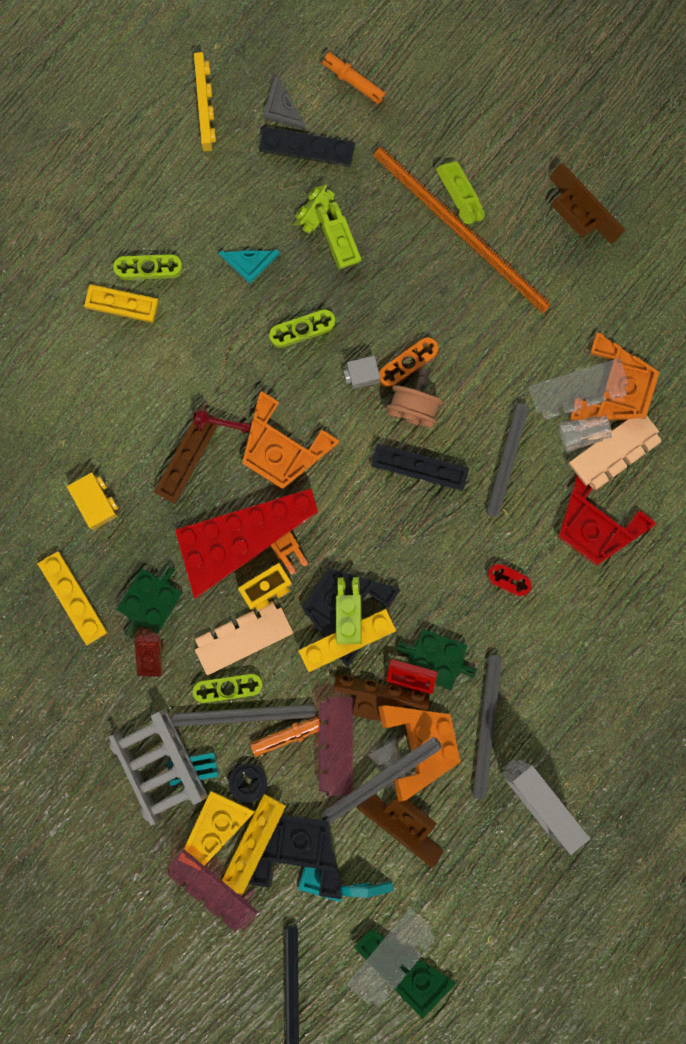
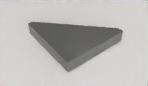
[263,76,305,130]

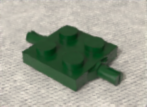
[116,564,183,639]
[397,628,477,690]

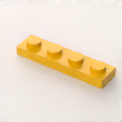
[194,52,216,151]
[37,551,108,646]
[298,609,396,672]
[221,794,286,895]

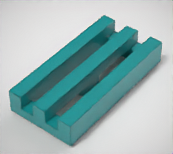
[166,752,219,786]

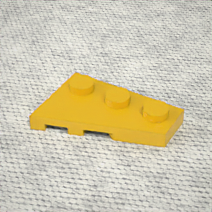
[179,791,255,869]

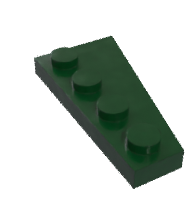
[353,929,457,1019]

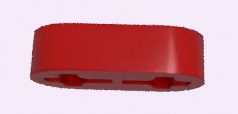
[487,564,532,597]

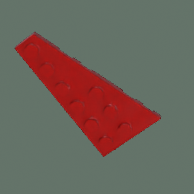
[175,489,319,599]

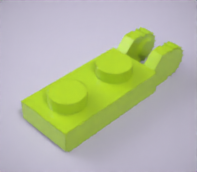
[436,161,485,224]
[316,202,361,270]
[336,577,362,645]

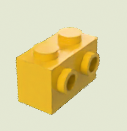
[238,563,292,611]

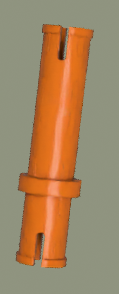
[322,52,387,105]
[250,716,323,757]

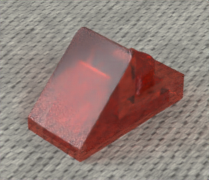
[135,635,163,677]

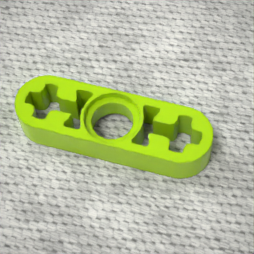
[113,255,183,280]
[269,310,335,348]
[193,674,263,703]

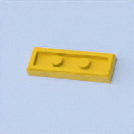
[84,284,159,323]

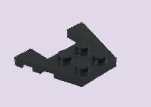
[301,568,400,667]
[248,814,343,899]

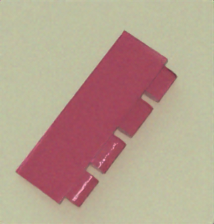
[319,697,353,796]
[168,848,259,932]

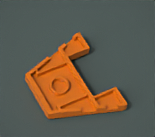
[570,332,659,422]
[242,391,339,489]
[378,705,461,801]

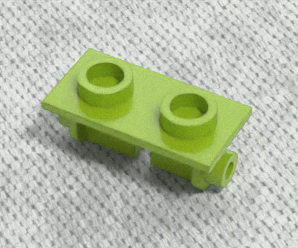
[293,185,335,234]

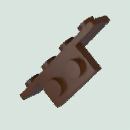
[549,163,625,244]
[333,674,430,721]
[357,795,444,868]

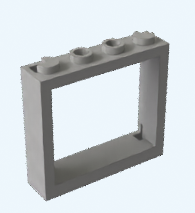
[501,760,590,855]

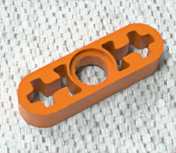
[379,338,438,388]

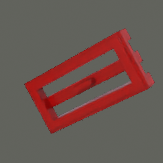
[386,659,438,694]

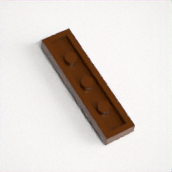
[154,409,219,504]

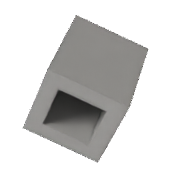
[343,356,380,389]

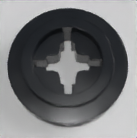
[229,763,268,803]

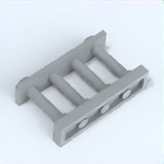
[109,709,208,826]

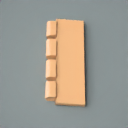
[568,416,661,490]
[195,601,294,675]

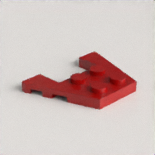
[557,475,656,566]

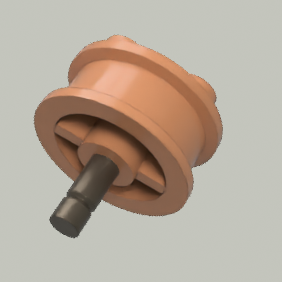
[386,368,443,428]

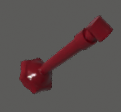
[193,406,251,433]

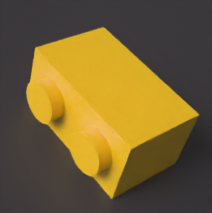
[66,472,119,530]

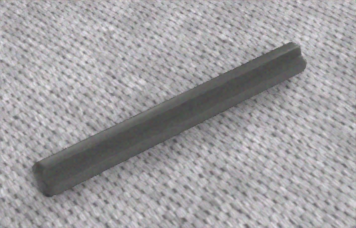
[486,403,529,517]

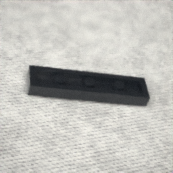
[259,127,355,167]
[371,443,469,492]

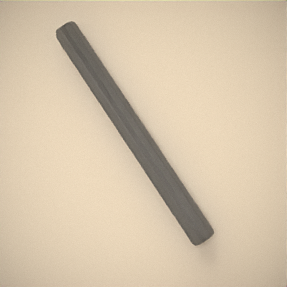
[472,655,502,799]
[172,704,316,727]
[321,737,442,824]

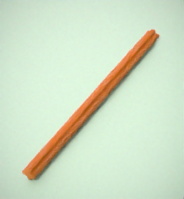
[374,146,552,314]

